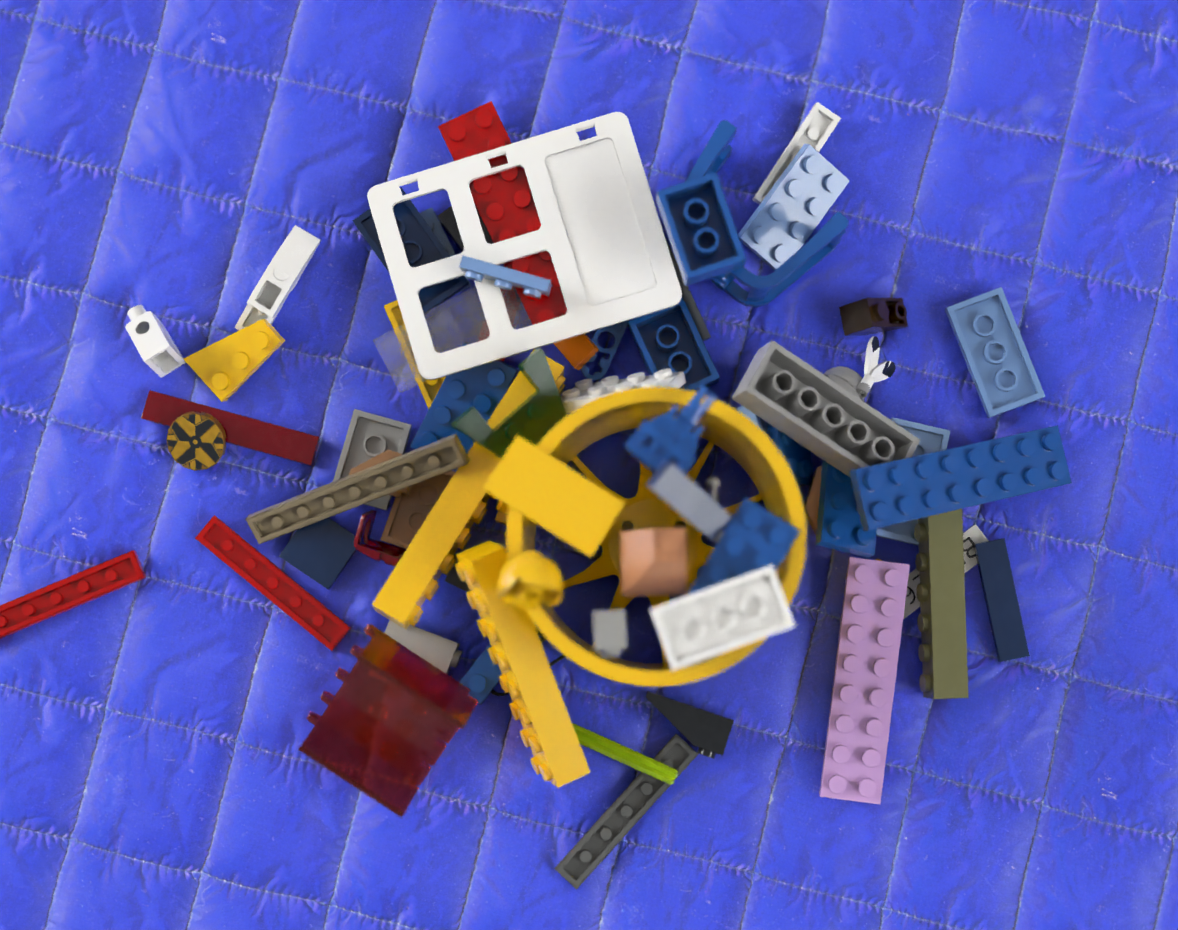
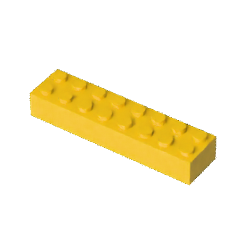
[455,540,591,788]

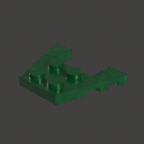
[450,348,567,460]

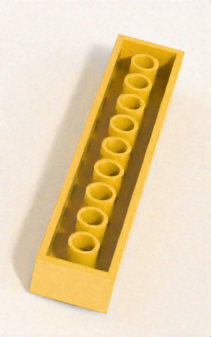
[372,349,566,630]

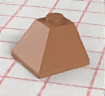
[620,528,686,596]

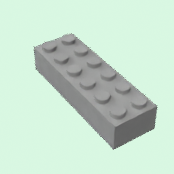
[731,340,920,477]

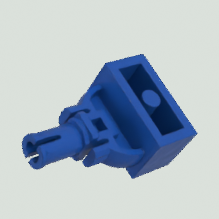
[624,386,718,475]

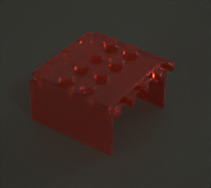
[298,624,478,818]

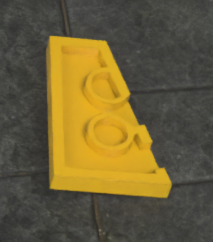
[183,319,286,402]

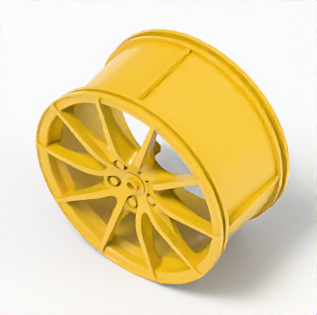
[506,387,807,686]

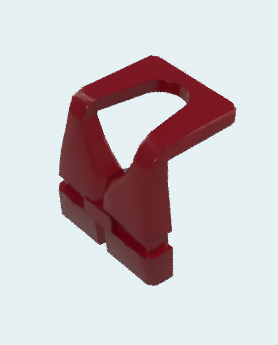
[354,510,407,566]

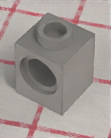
[593,610,627,657]

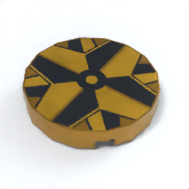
[167,411,226,471]

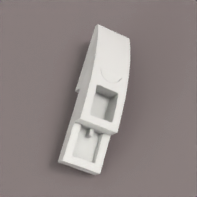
[234,225,321,330]

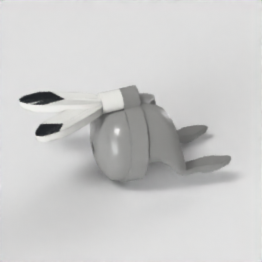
[824,336,896,401]

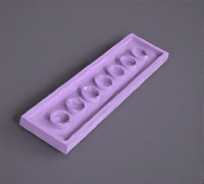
[819,557,910,805]

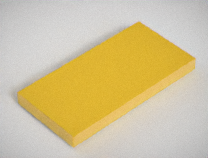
[483,435,625,557]

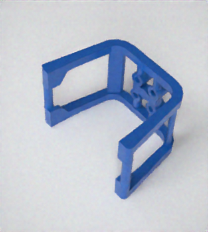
[685,120,849,307]

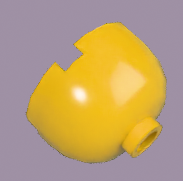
[498,551,563,609]

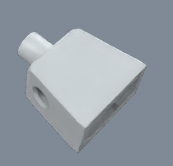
[125,305,186,378]

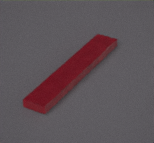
[141,390,320,466]

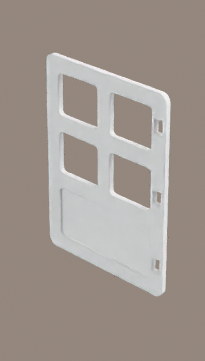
[367,112,682,380]

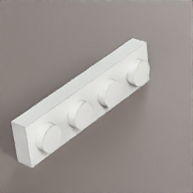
[752,102,841,205]

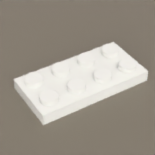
[561,369,686,413]
[650,565,795,671]

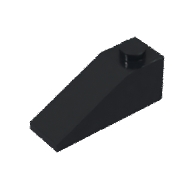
[645,691,734,759]

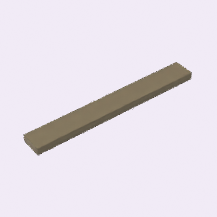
[246,433,470,544]

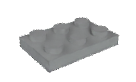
[333,409,412,511]

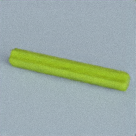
[572,723,678,785]

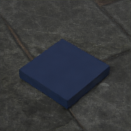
[279,518,363,590]

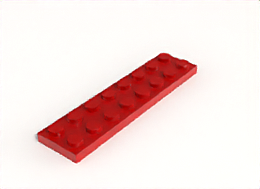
[438,101,567,325]

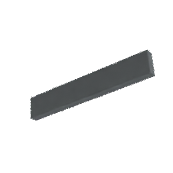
[554,734,698,889]

